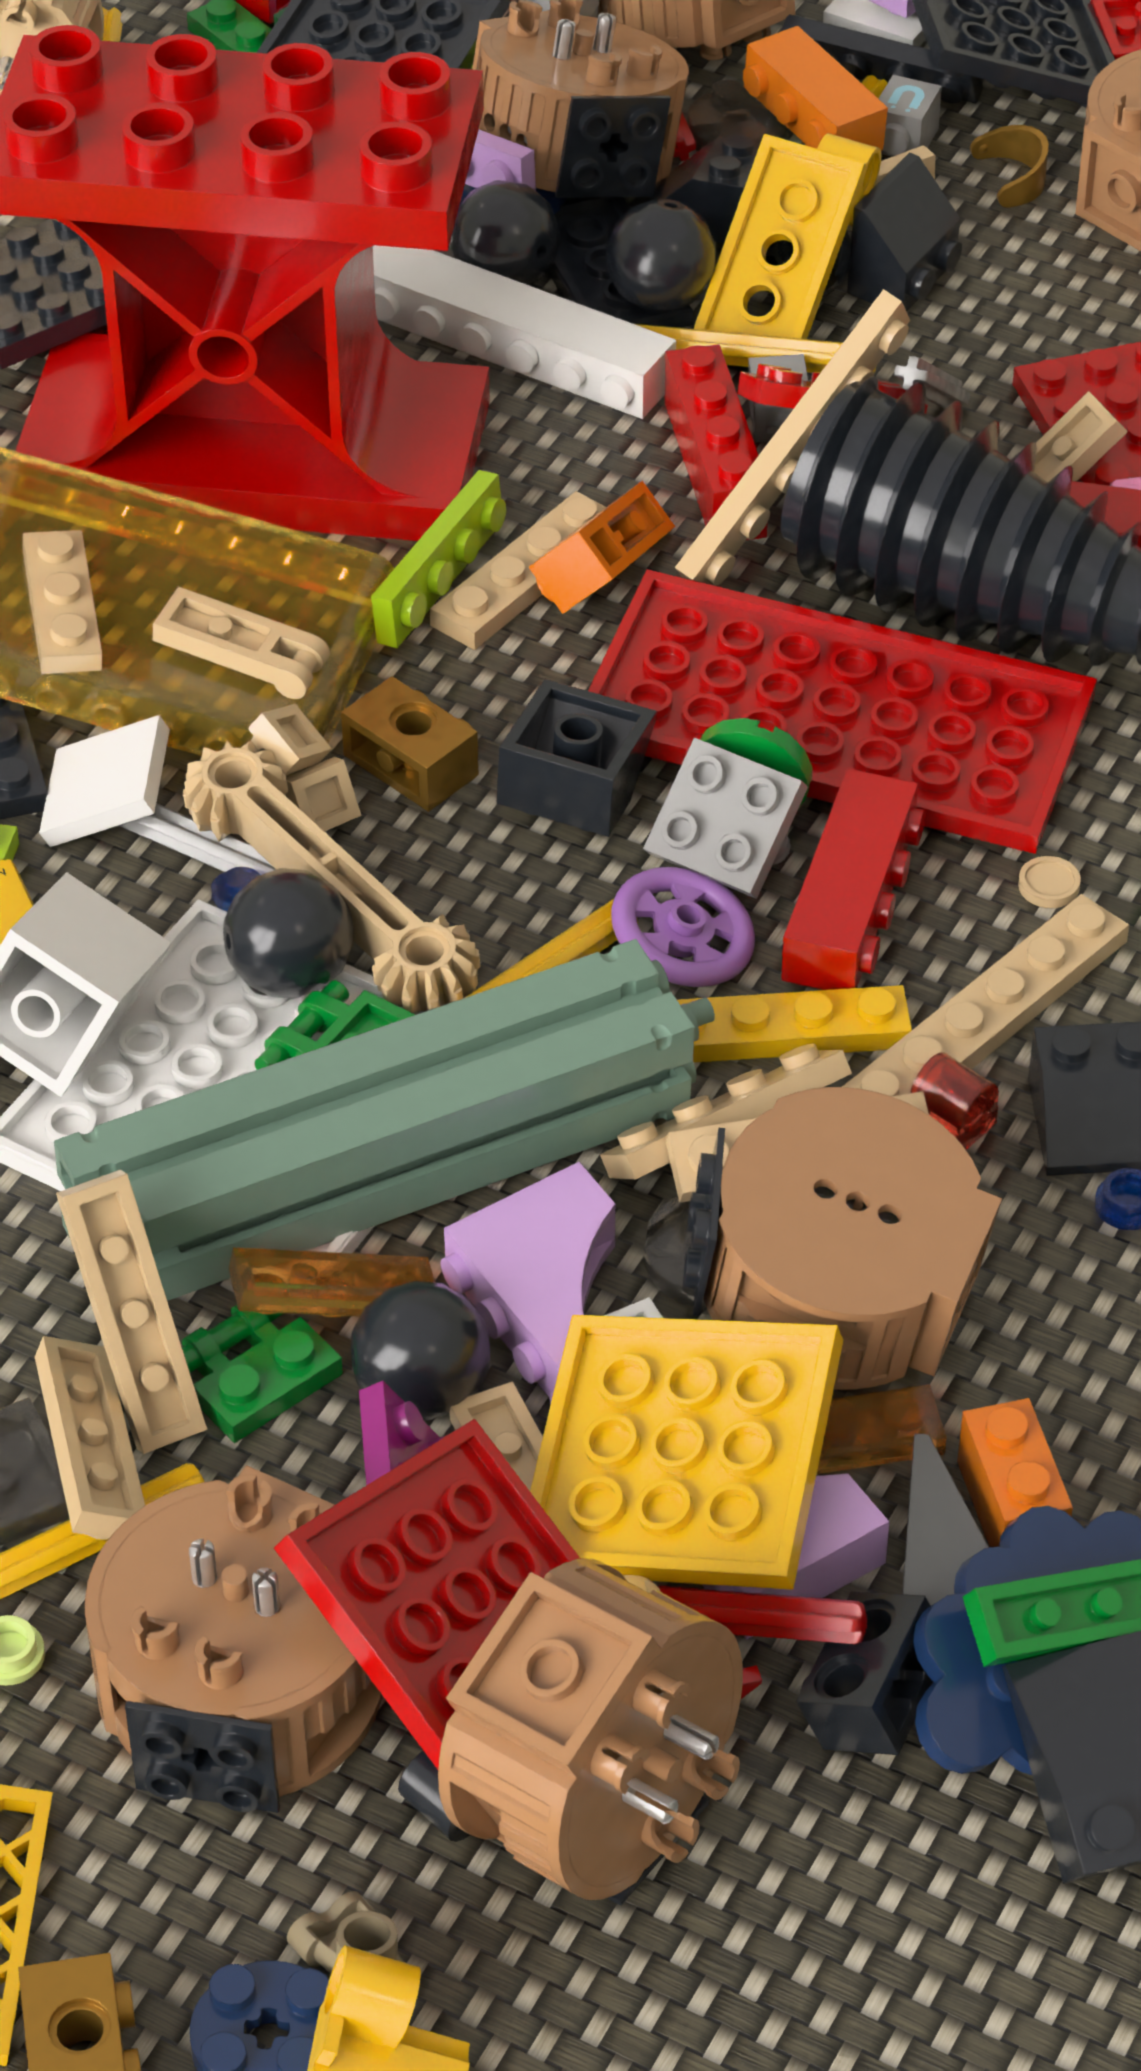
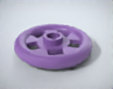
[611,867,755,987]

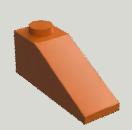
[529,480,676,614]

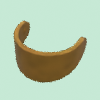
[970,125,1049,208]

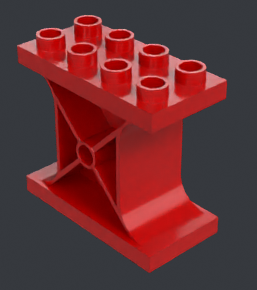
[0,25,490,541]

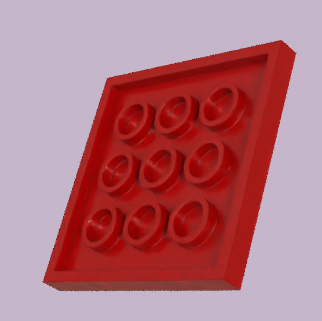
[274,1418,581,1770]

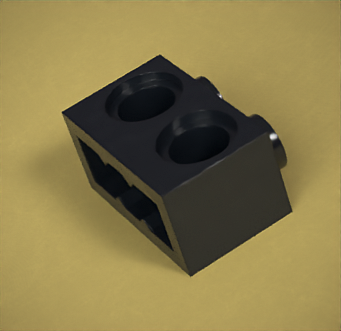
[796,1591,933,1755]

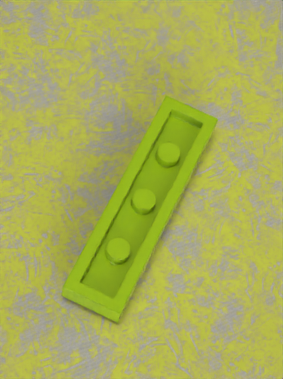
[371,470,506,648]

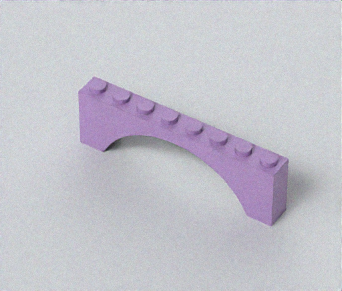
[441,1162,889,1639]

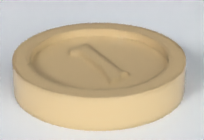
[1018,856,1081,908]

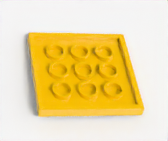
[530,1315,844,1590]

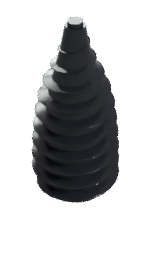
[781,376,1141,666]

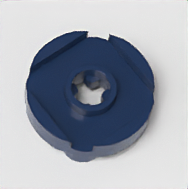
[190,1961,329,2071]

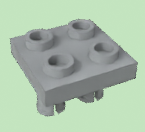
[643,738,808,899]

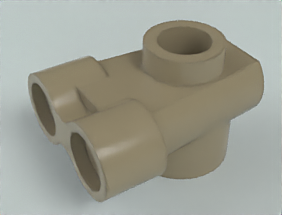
[287,1891,404,1974]

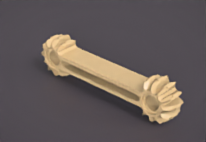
[183,740,480,1015]

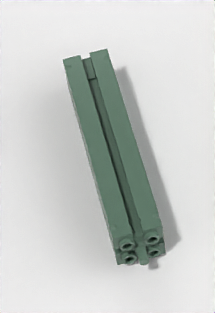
[54,939,715,1301]

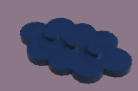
[913,1506,1141,1775]

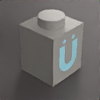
[879,75,942,157]

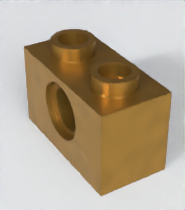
[341,676,479,812]
[18,1953,141,2071]

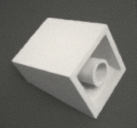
[0,872,172,1097]

